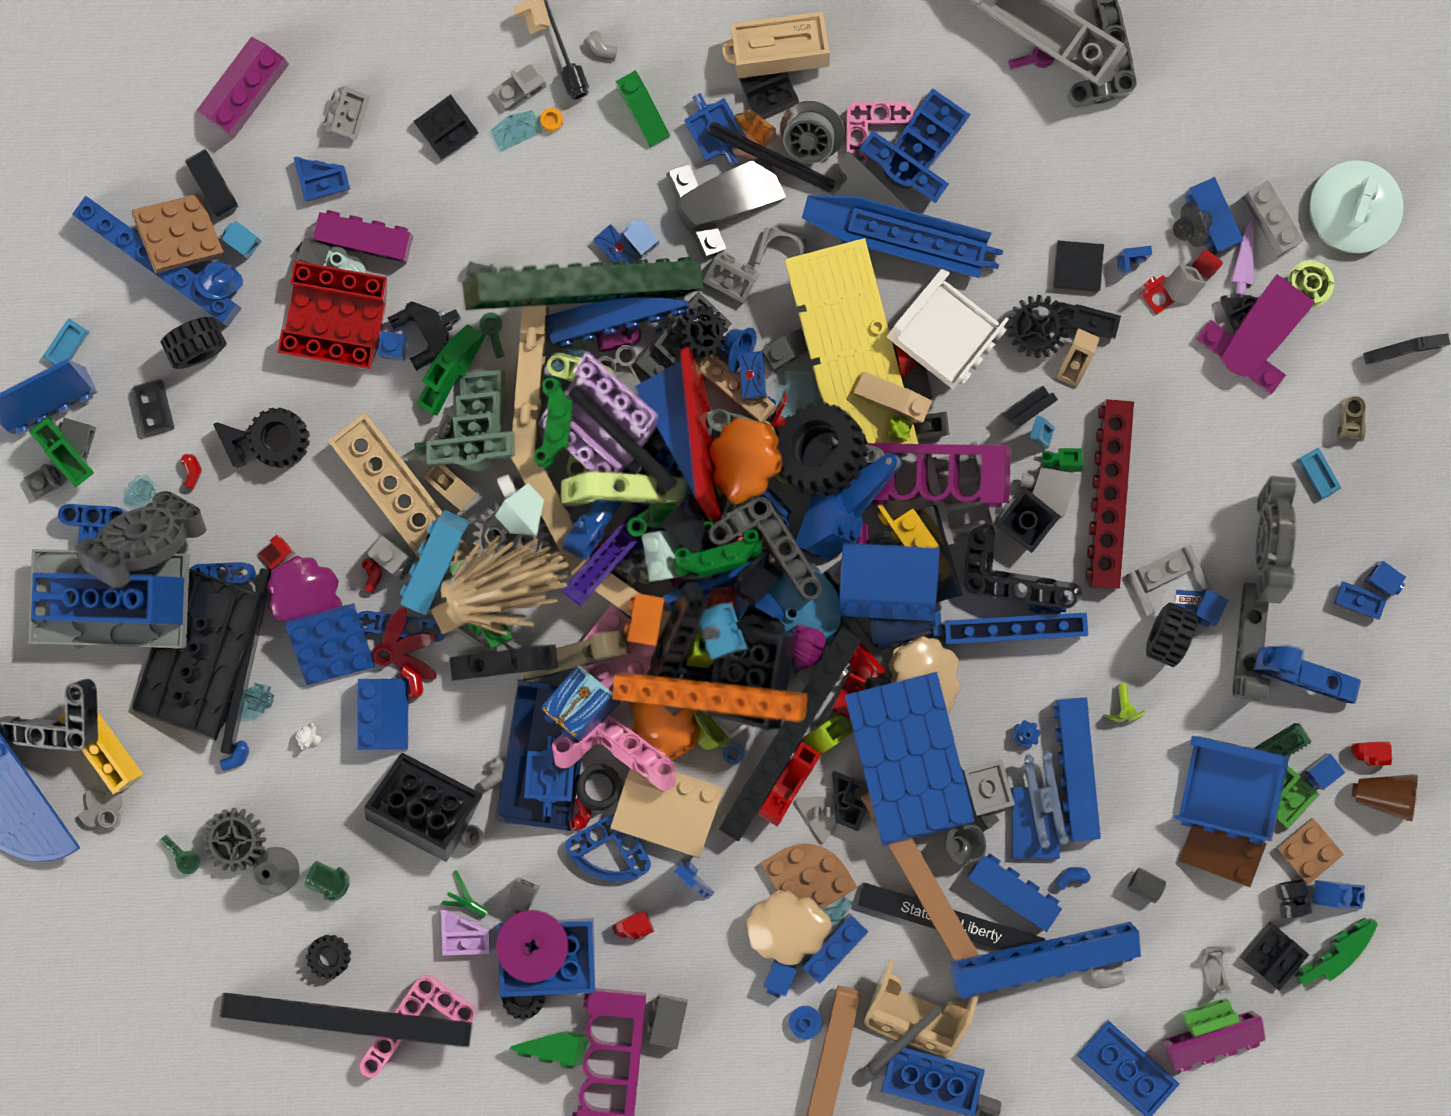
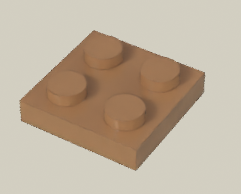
[1276,818,1344,885]

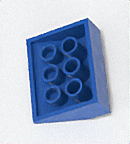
[0,359,97,435]
[839,543,939,621]
[497,918,596,997]

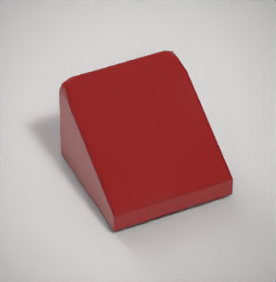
[1191,249,1223,280]

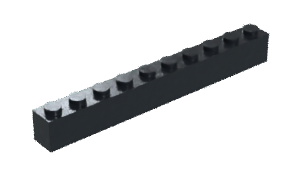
[719,625,863,842]

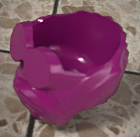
[790,624,826,669]

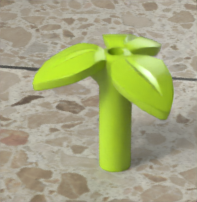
[1105,683,1146,723]

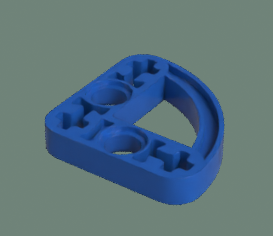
[566,813,651,881]

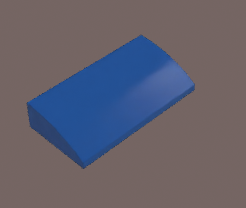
[880,1048,985,1116]

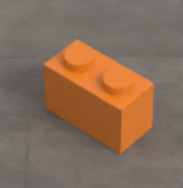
[624,594,665,646]

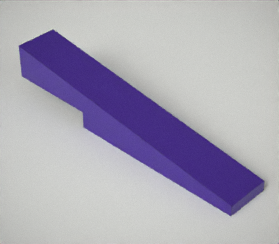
[562,506,652,607]

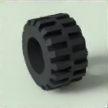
[160,317,227,369]
[247,407,310,468]
[1146,602,1197,667]

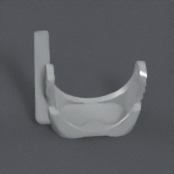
[754,226,806,265]
[1202,947,1236,994]

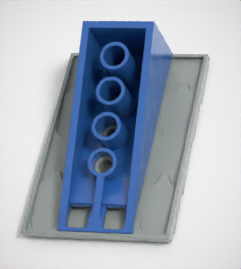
[28,549,190,648]

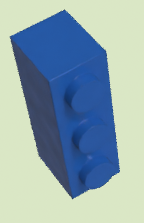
[1185,177,1244,255]
[802,914,868,984]

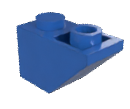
[1312,880,1365,909]

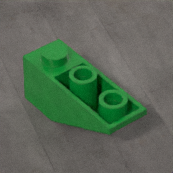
[510,1031,588,1069]

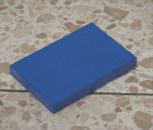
[1012,787,1061,859]

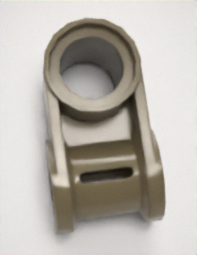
[1337,396,1366,442]

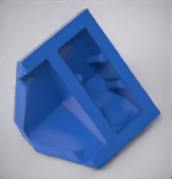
[756,487,792,528]

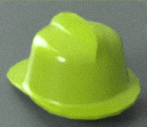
[694,710,730,750]

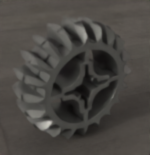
[201,808,266,872]

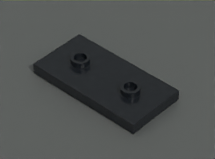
[893,505,963,603]

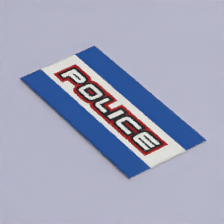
[1175,590,1203,610]

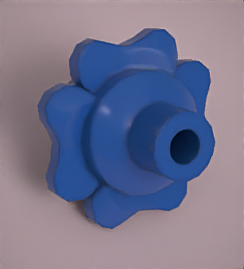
[1012,720,1041,749]

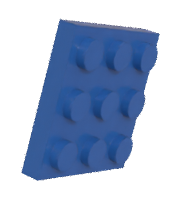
[285,603,375,685]

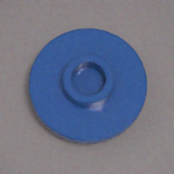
[789,1006,822,1039]

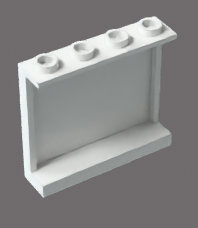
[887,268,1009,389]

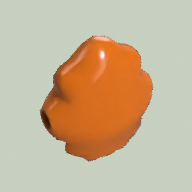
[709,418,782,504]
[630,702,701,760]

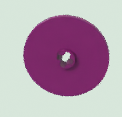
[496,910,568,982]

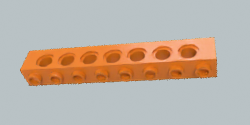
[612,672,807,721]

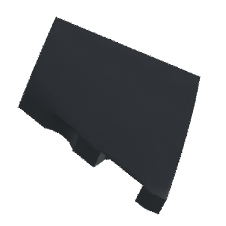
[660,490,708,553]
[832,770,869,831]

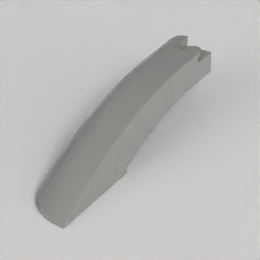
[968,0,1127,86]

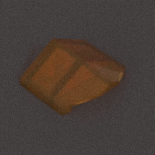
[734,109,776,147]

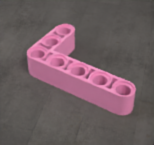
[360,974,476,1077]

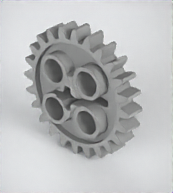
[473,502,550,564]

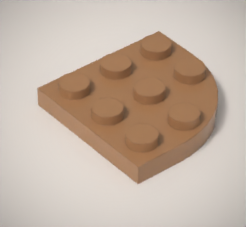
[761,844,858,909]

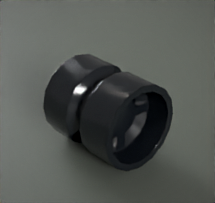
[1275,880,1312,918]

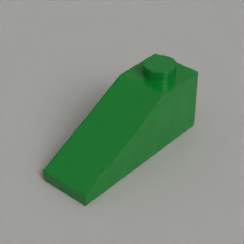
[616,70,671,148]

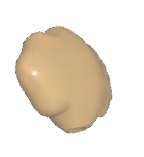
[888,636,961,714]
[746,890,832,965]

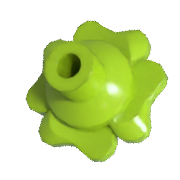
[887,415,911,441]

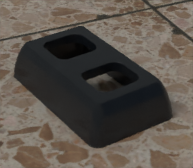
[132,379,174,437]

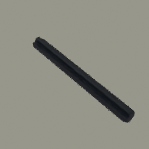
[707,122,835,192]
[568,386,677,491]

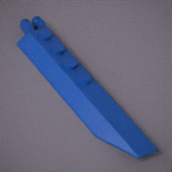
[802,195,1003,278]

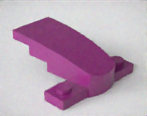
[1196,274,1315,394]

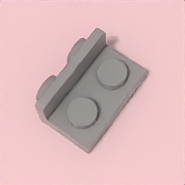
[324,86,370,141]
[703,253,760,304]

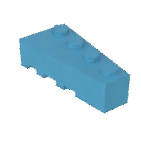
[399,510,470,616]

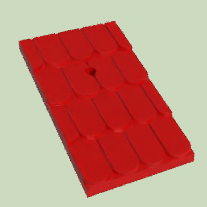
[635,347,722,524]

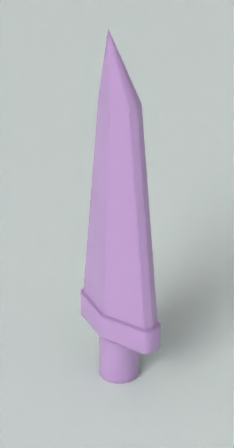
[1231,217,1254,296]

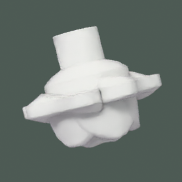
[296,722,321,750]

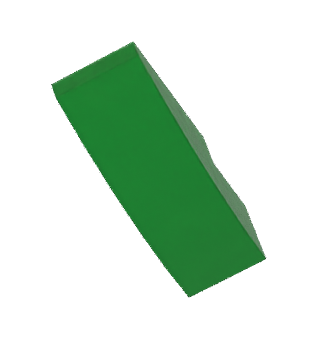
[29,415,94,488]

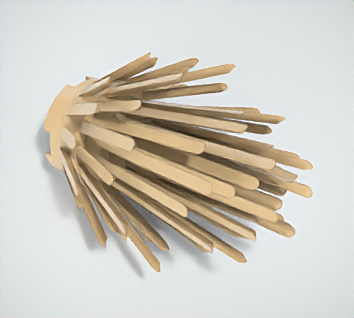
[441,535,568,635]

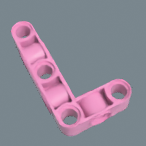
[552,715,676,791]

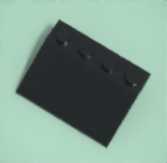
[709,623,797,731]
[364,752,483,862]

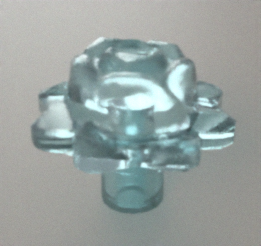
[128,475,157,503]

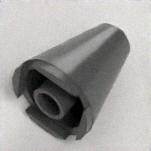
[252,847,300,894]

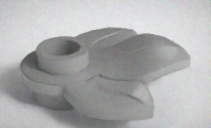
[78,789,122,830]

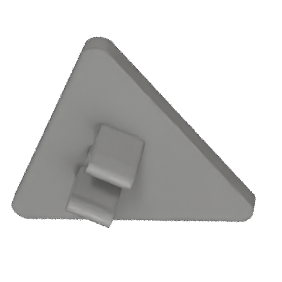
[796,796,836,843]

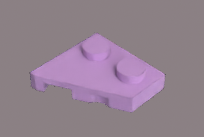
[441,909,491,956]

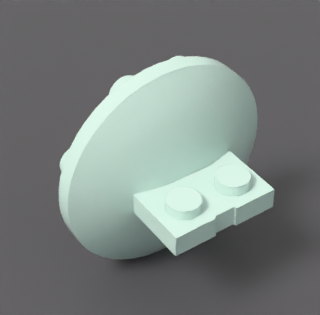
[1309,160,1404,254]

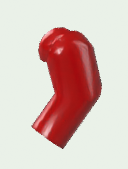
[180,454,202,489]
[570,797,592,830]

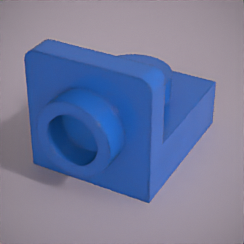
[1117,246,1152,275]

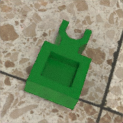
[1042,448,1083,472]

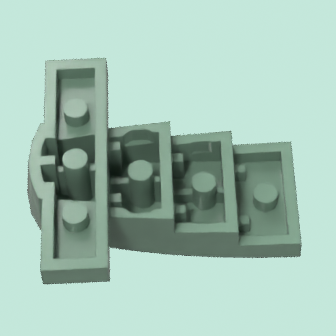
[426,370,515,471]

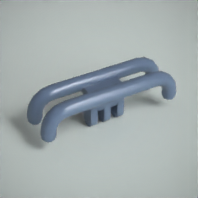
[1024,751,1069,848]

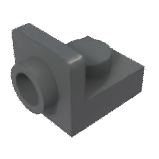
[24,464,61,499]

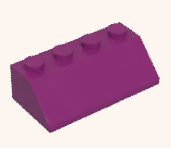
[196,36,289,138]
[1163,1010,1266,1072]

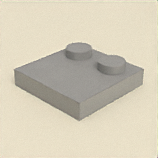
[962,760,1015,817]

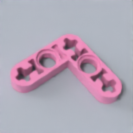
[846,102,914,166]

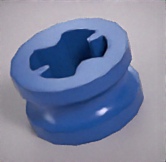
[723,743,744,764]

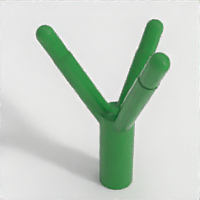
[442,870,489,918]

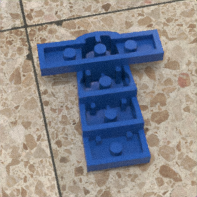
[859,88,971,204]

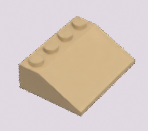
[610,768,723,859]

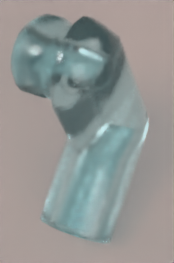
[822,896,853,922]

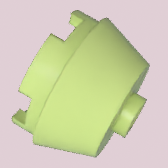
[1287,260,1334,307]

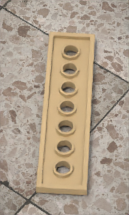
[328,412,476,581]

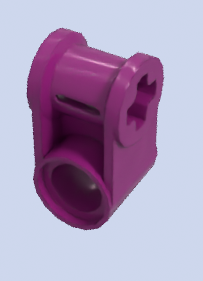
[596,327,642,352]

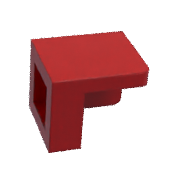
[260,534,295,571]

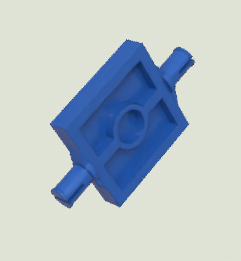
[684,93,747,167]
[524,736,574,817]

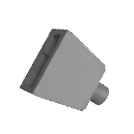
[1019,468,1079,518]
[367,534,416,580]

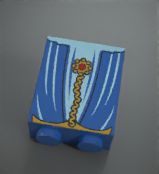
[541,665,622,742]

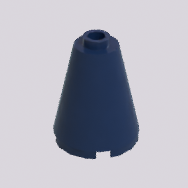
[870,616,936,651]

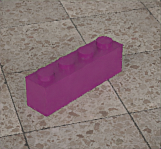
[313,210,413,263]

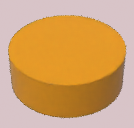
[540,108,563,132]

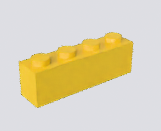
[59,712,144,794]

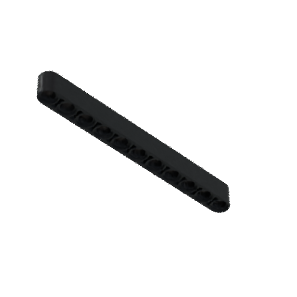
[219,993,473,1047]

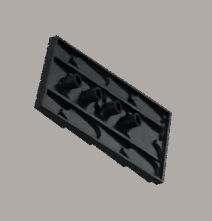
[132,568,262,741]

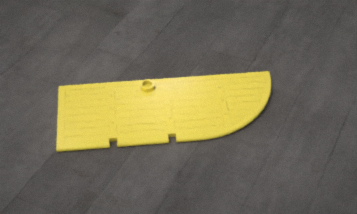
[784,238,918,444]

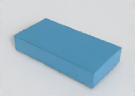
[43,318,89,365]
[1029,415,1055,449]
[1297,448,1341,500]

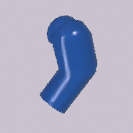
[220,740,249,771]

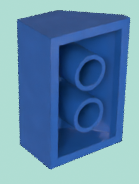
[357,679,409,750]

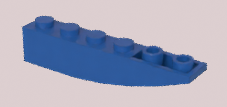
[545,298,690,348]

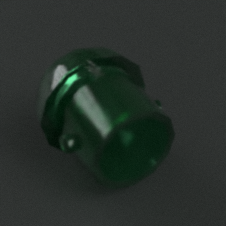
[304,861,350,901]

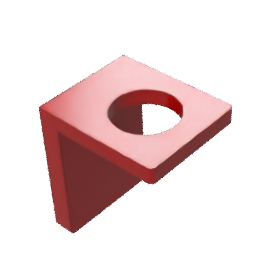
[1140,275,1175,315]
[771,394,787,430]
[832,673,866,719]

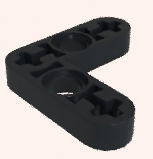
[1363,333,1451,365]

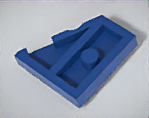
[293,157,351,202]

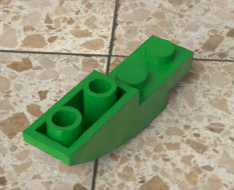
[417,324,486,416]
[1295,917,1378,986]

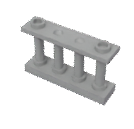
[927,441,1000,546]

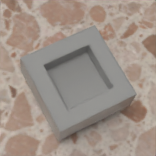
[493,77,525,111]

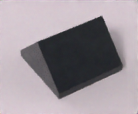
[995,487,1061,553]

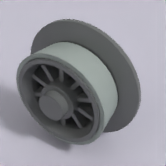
[780,101,845,164]

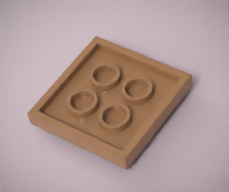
[132,193,224,274]

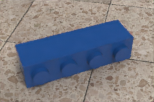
[966,853,1062,932]

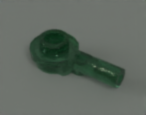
[479,312,505,359]
[160,834,200,874]

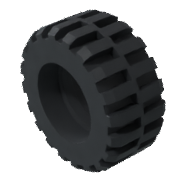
[777,402,868,498]

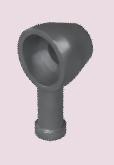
[460,825,484,849]

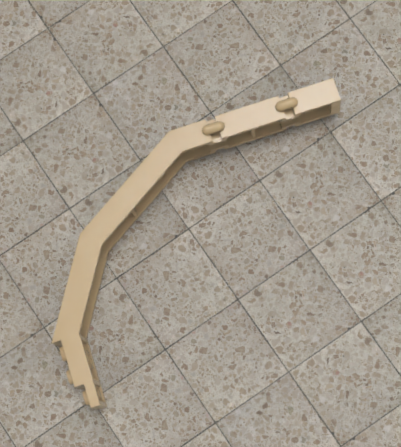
[511,305,703,637]

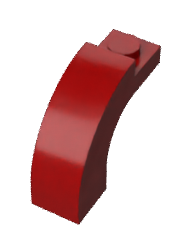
[758,742,821,827]

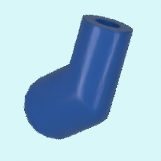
[1054,867,1091,890]

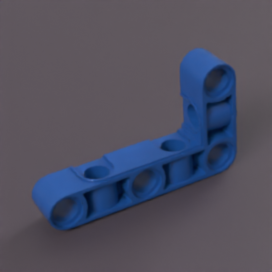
[1254,645,1361,704]

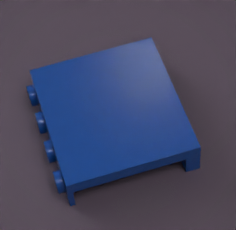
[1174,735,1289,844]

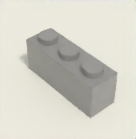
[1243,180,1304,257]

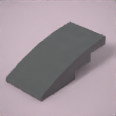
[634,292,732,378]

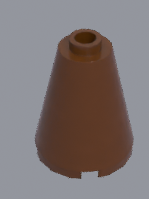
[1351,774,1418,821]

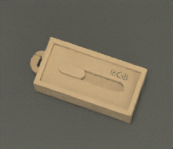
[722,11,830,79]

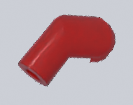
[362,558,382,593]
[398,665,424,700]

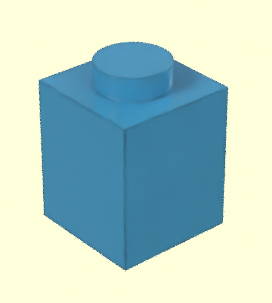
[222,221,262,259]

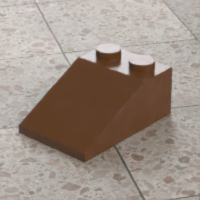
[1179,824,1267,888]

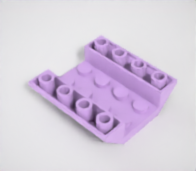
[538,352,658,474]

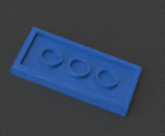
[1077,1019,1180,1116]

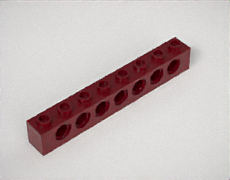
[1085,399,1134,590]

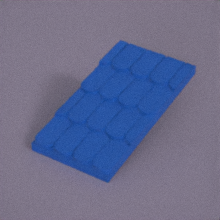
[845,672,974,846]

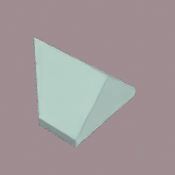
[495,483,545,536]

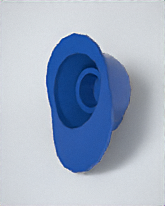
[194,261,243,300]
[720,327,757,373]

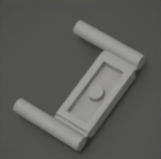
[1127,545,1210,617]

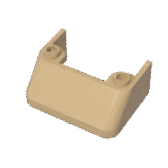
[864,960,979,1058]

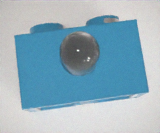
[699,603,747,659]

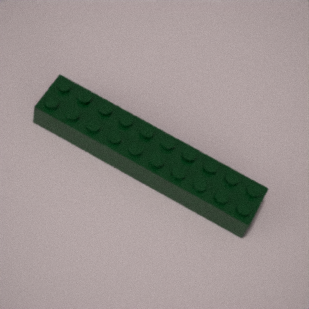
[462,257,704,311]

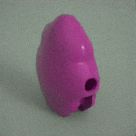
[266,556,342,622]

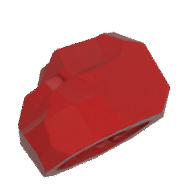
[1351,741,1393,766]
[612,909,654,940]

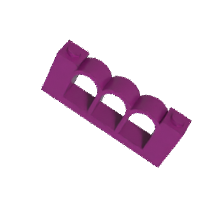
[867,443,1011,508]
[572,988,647,1116]

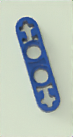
[358,611,447,642]

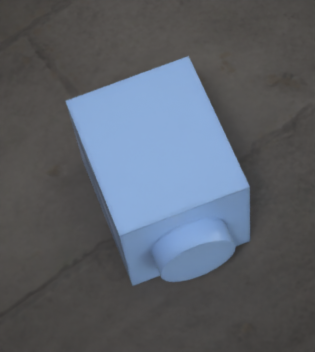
[623,219,660,258]

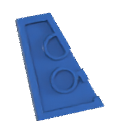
[674,859,715,899]

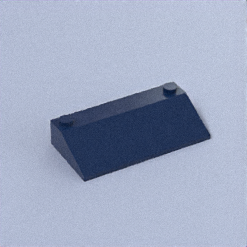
[495,680,582,831]

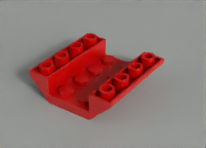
[277,261,387,369]

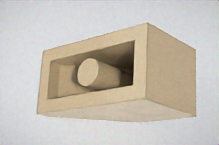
[1056,328,1099,387]
[423,465,476,511]

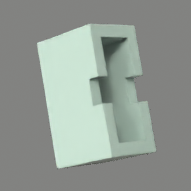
[642,530,685,582]

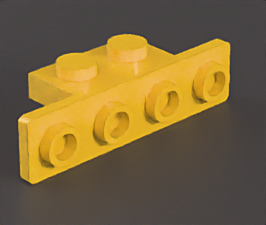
[877,505,940,548]

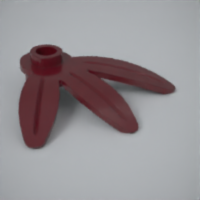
[372,607,437,680]

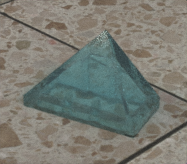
[491,110,543,151]

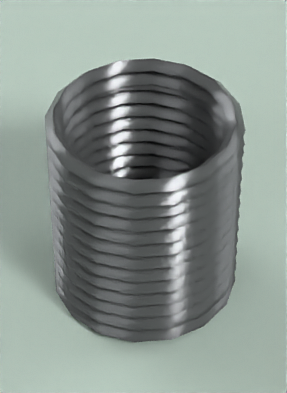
[1128,867,1166,903]

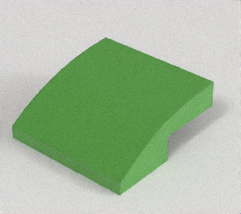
[1276,766,1319,830]
[1180,998,1240,1037]

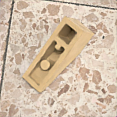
[853,372,932,423]

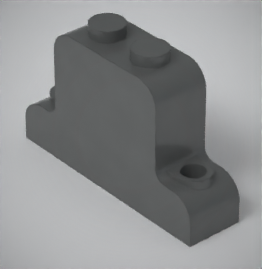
[831,151,909,210]

